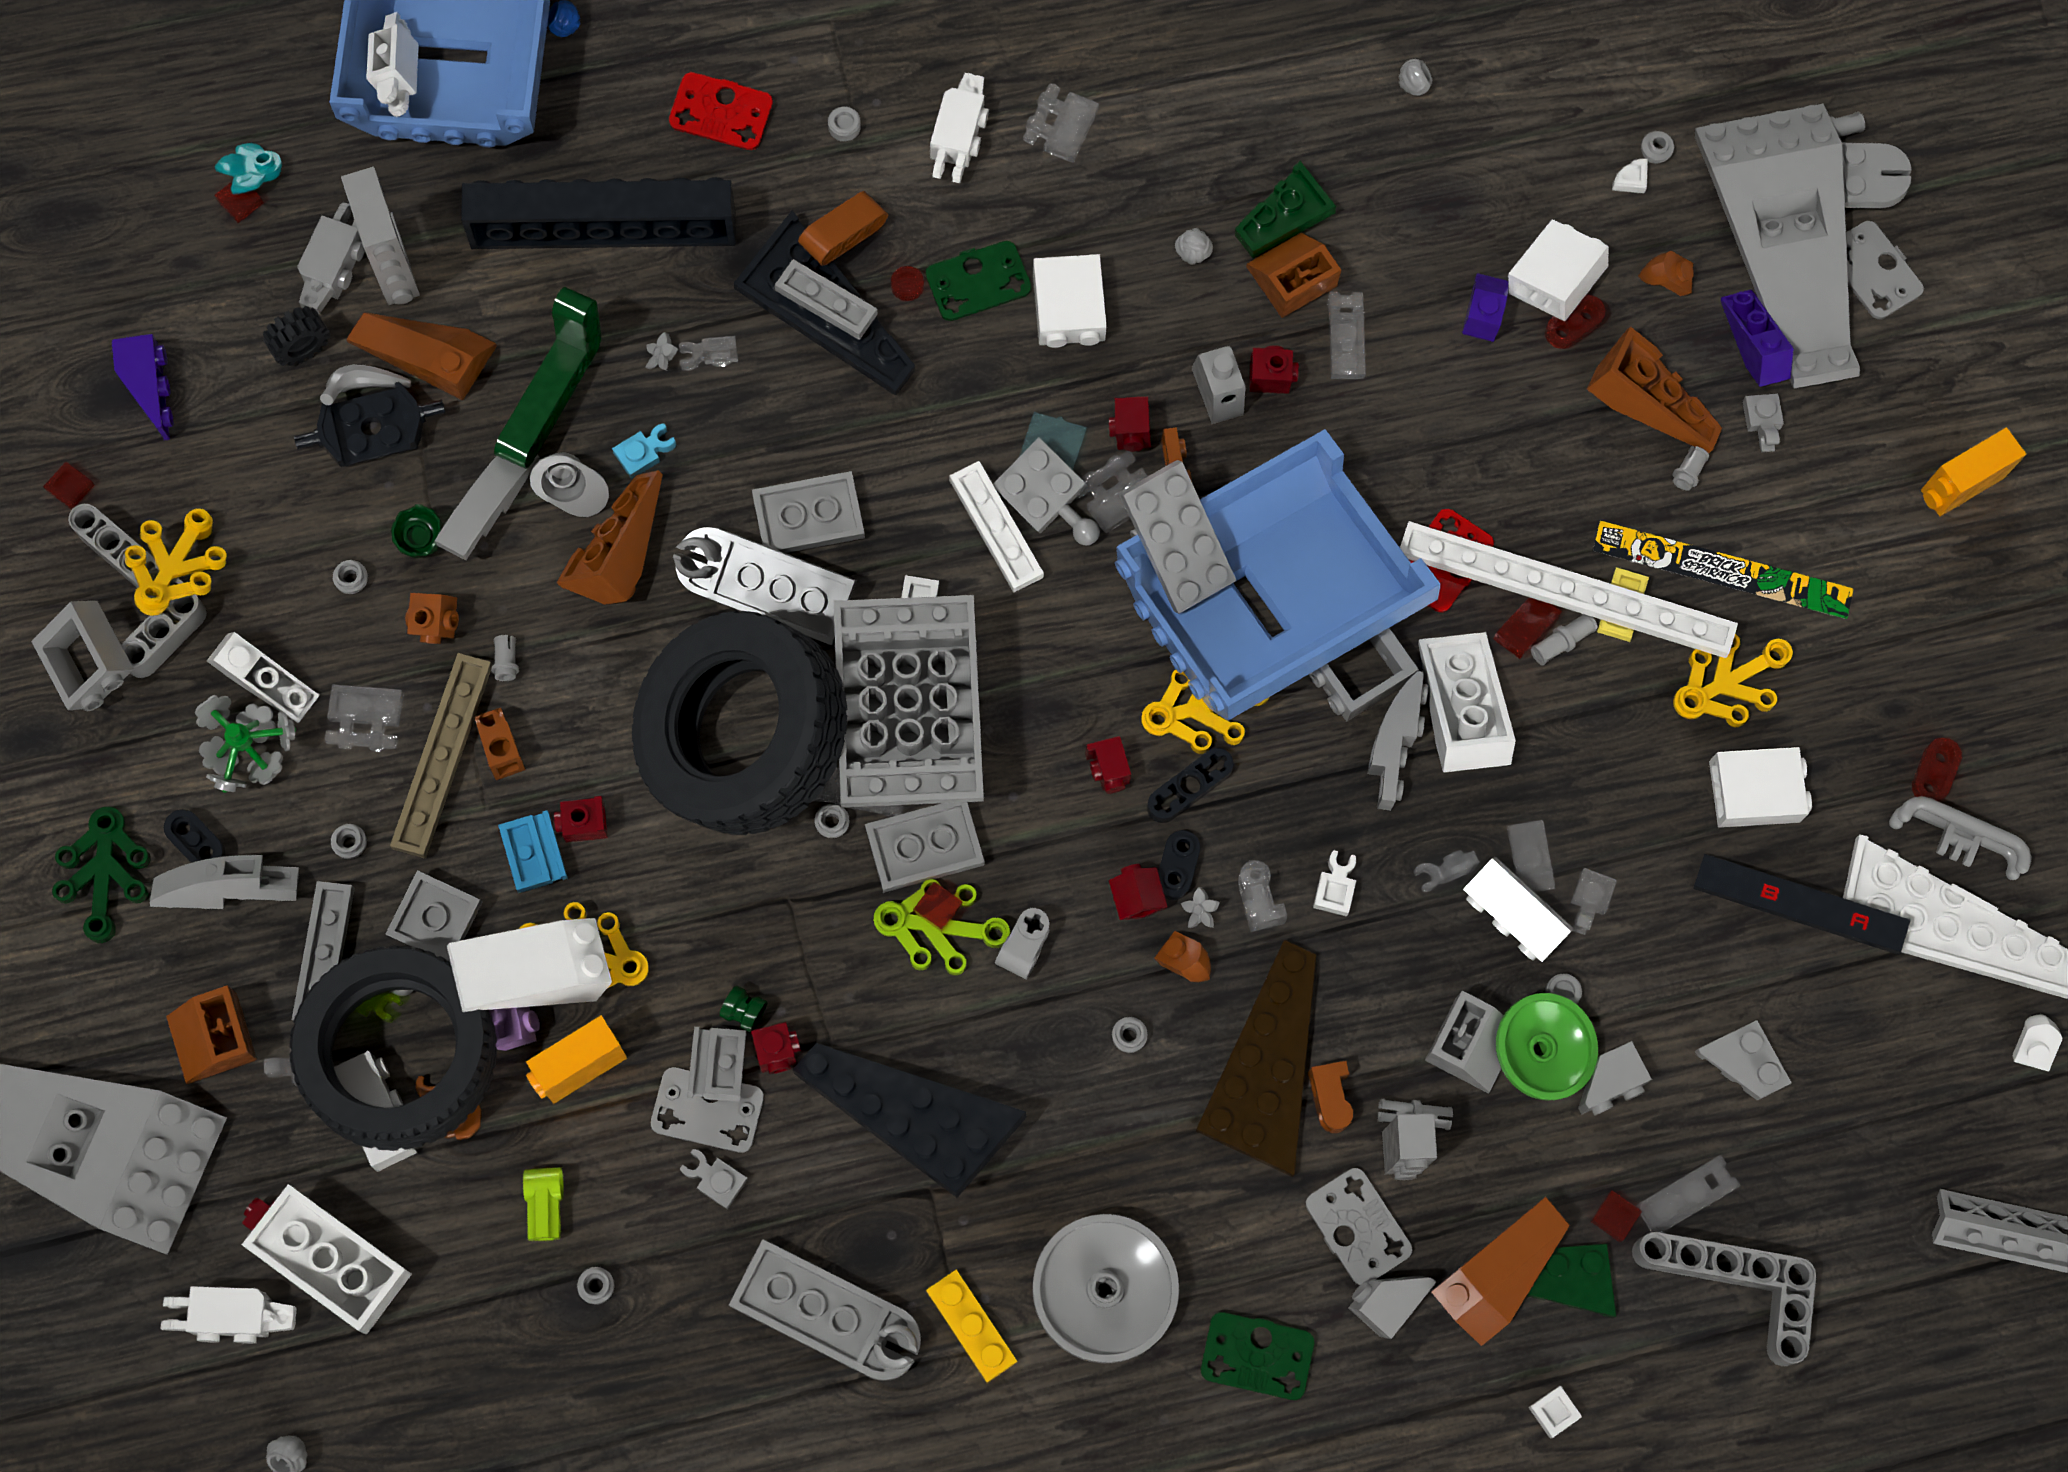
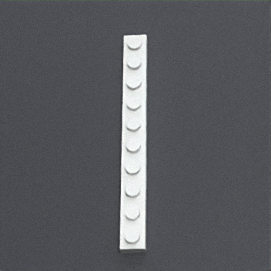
[1400,521,1738,658]

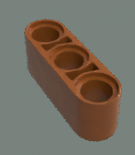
[798,191,888,266]

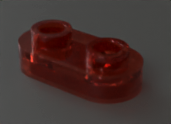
[1545,295,1605,349]
[1912,738,1962,801]

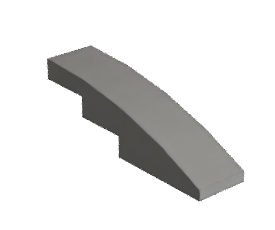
[435,455,540,560]

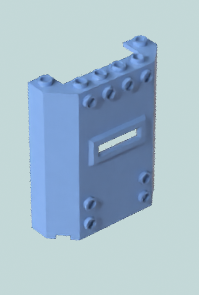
[329,0,550,147]
[1115,429,1441,721]

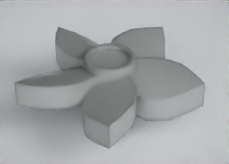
[646,332,678,370]
[1181,887,1220,928]

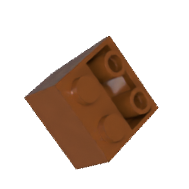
[1246,233,1342,318]
[166,985,257,1084]

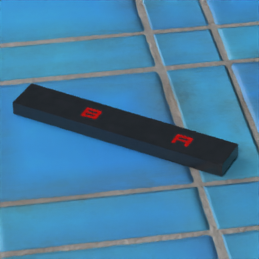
[1693,854,1911,955]

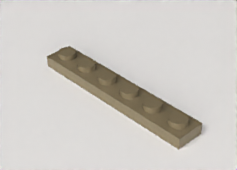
[390,653,492,859]

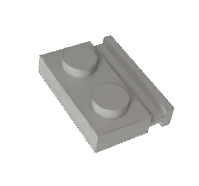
[688,1027,746,1102]

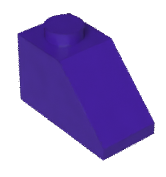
[1462,273,1509,342]

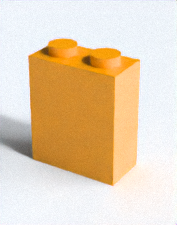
[1921,427,2026,517]
[526,1015,627,1104]

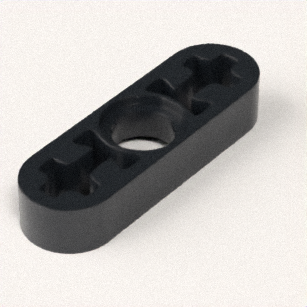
[1147,748,1233,823]

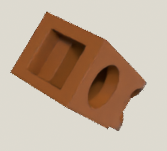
[475,707,526,780]
[1308,1061,1353,1133]

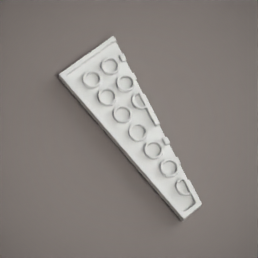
[1843,835,2068,999]

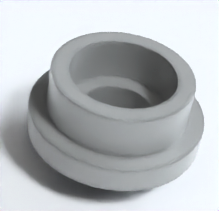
[1641,131,1674,163]
[333,560,368,594]
[815,803,850,838]
[331,824,367,859]
[1112,1017,1147,1053]
[577,1267,614,1304]

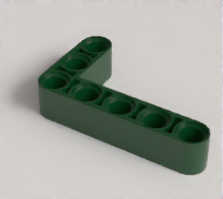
[494,287,601,469]

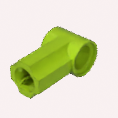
[523,1167,564,1241]

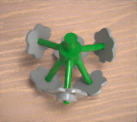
[195,695,296,793]

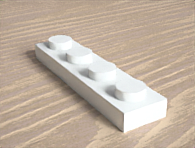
[949,461,1044,593]

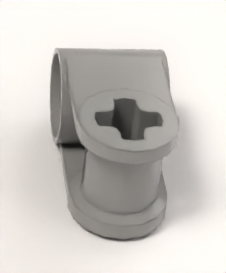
[995,908,1050,980]

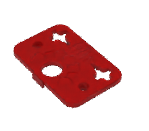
[669,72,773,150]
[1408,509,1494,613]

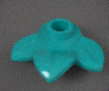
[215,143,282,194]

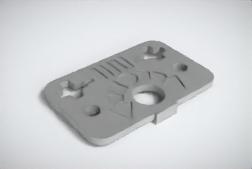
[1846,221,1924,319]
[651,1067,764,1153]
[1306,1168,1412,1285]

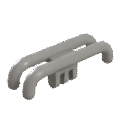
[1889,796,2032,880]

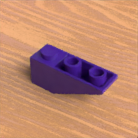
[1721,289,1794,387]
[112,334,174,440]

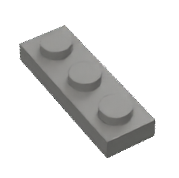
[775,259,878,340]

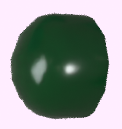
[391,504,443,559]

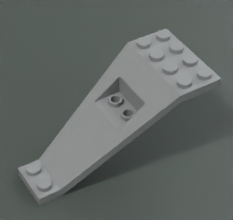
[1695,104,1860,389]
[0,1064,227,1254]

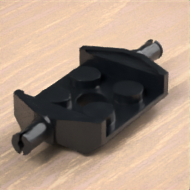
[294,381,446,467]

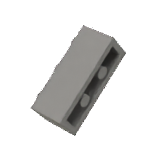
[1382,1114,1437,1180]

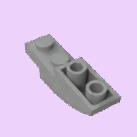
[1367,671,1428,811]
[150,855,299,909]

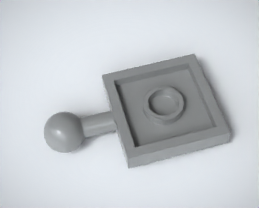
[993,437,1100,546]
[386,870,483,996]

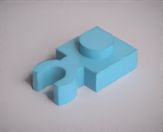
[612,424,677,480]

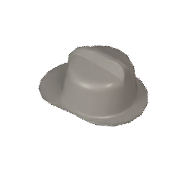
[530,452,609,517]

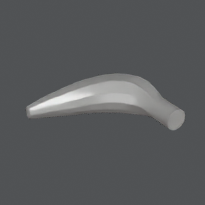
[320,365,411,405]

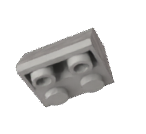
[1425,991,1504,1094]

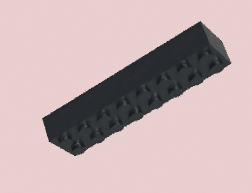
[461,177,736,249]

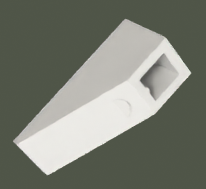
[207,632,319,723]

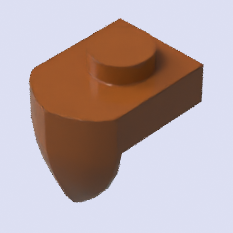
[1638,251,1694,296]
[1154,931,1211,982]

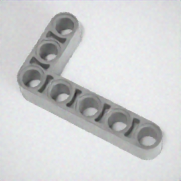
[68,504,207,678]
[1632,1232,1816,1366]

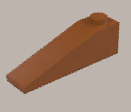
[346,313,497,400]
[1587,327,1722,453]
[557,470,663,605]
[1432,1197,1570,1346]

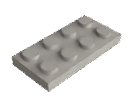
[1119,460,1237,614]

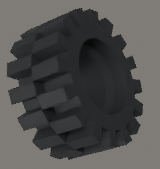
[263,306,330,366]

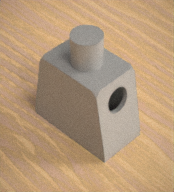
[1192,346,1245,424]

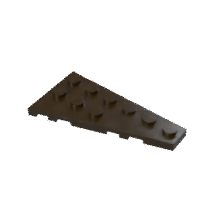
[1196,940,1316,1177]

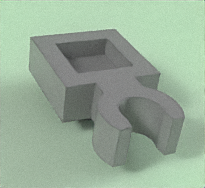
[680,1149,748,1210]

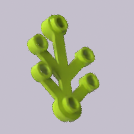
[874,879,1010,975]

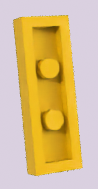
[926,1270,1017,1383]

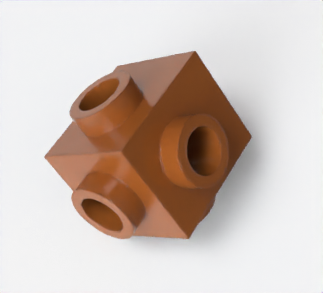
[405,593,459,644]

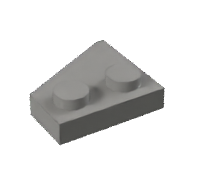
[1695,1020,1791,1101]

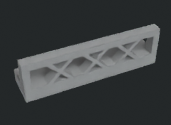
[1932,1189,2068,1273]

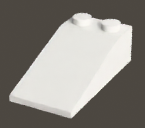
[1418,632,1516,772]
[447,918,612,1012]
[242,1184,412,1335]

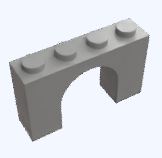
[341,166,420,306]

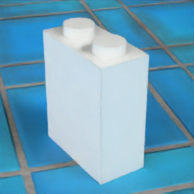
[1508,219,1609,321]
[1033,254,1107,348]
[1709,747,1812,828]

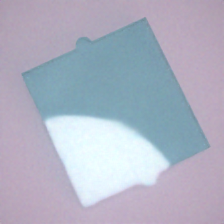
[1019,412,1087,470]

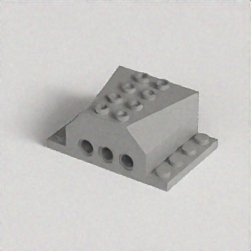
[834,595,984,808]

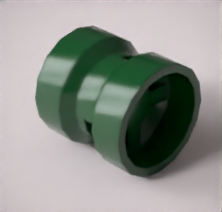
[719,985,768,1033]

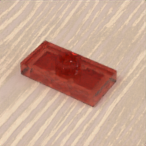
[1493,597,1562,659]

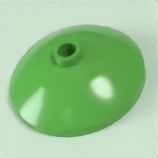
[1496,993,1598,1100]

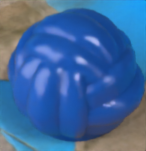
[547,0,580,37]

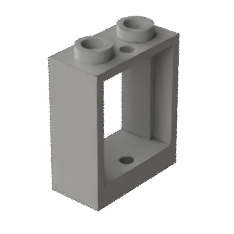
[31,601,134,711]
[1309,628,1419,722]

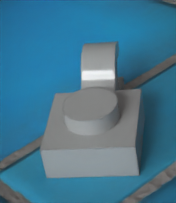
[1743,394,1784,452]

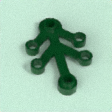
[52,807,151,944]

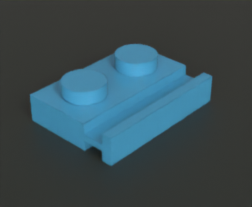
[498,810,568,893]

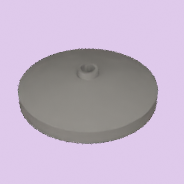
[1033,1214,1179,1363]

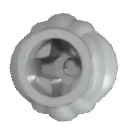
[1399,59,1433,96]
[1175,228,1213,265]
[266,1436,307,1472]

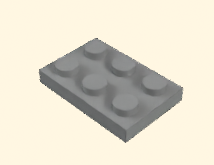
[752,471,865,553]
[865,802,985,893]

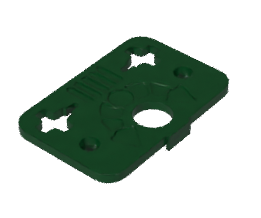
[926,241,1031,321]
[1201,1312,1314,1400]

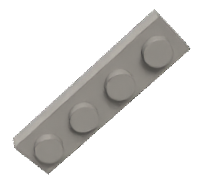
[292,881,355,1021]

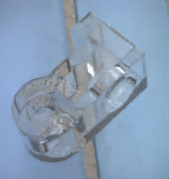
[1238,860,1288,932]

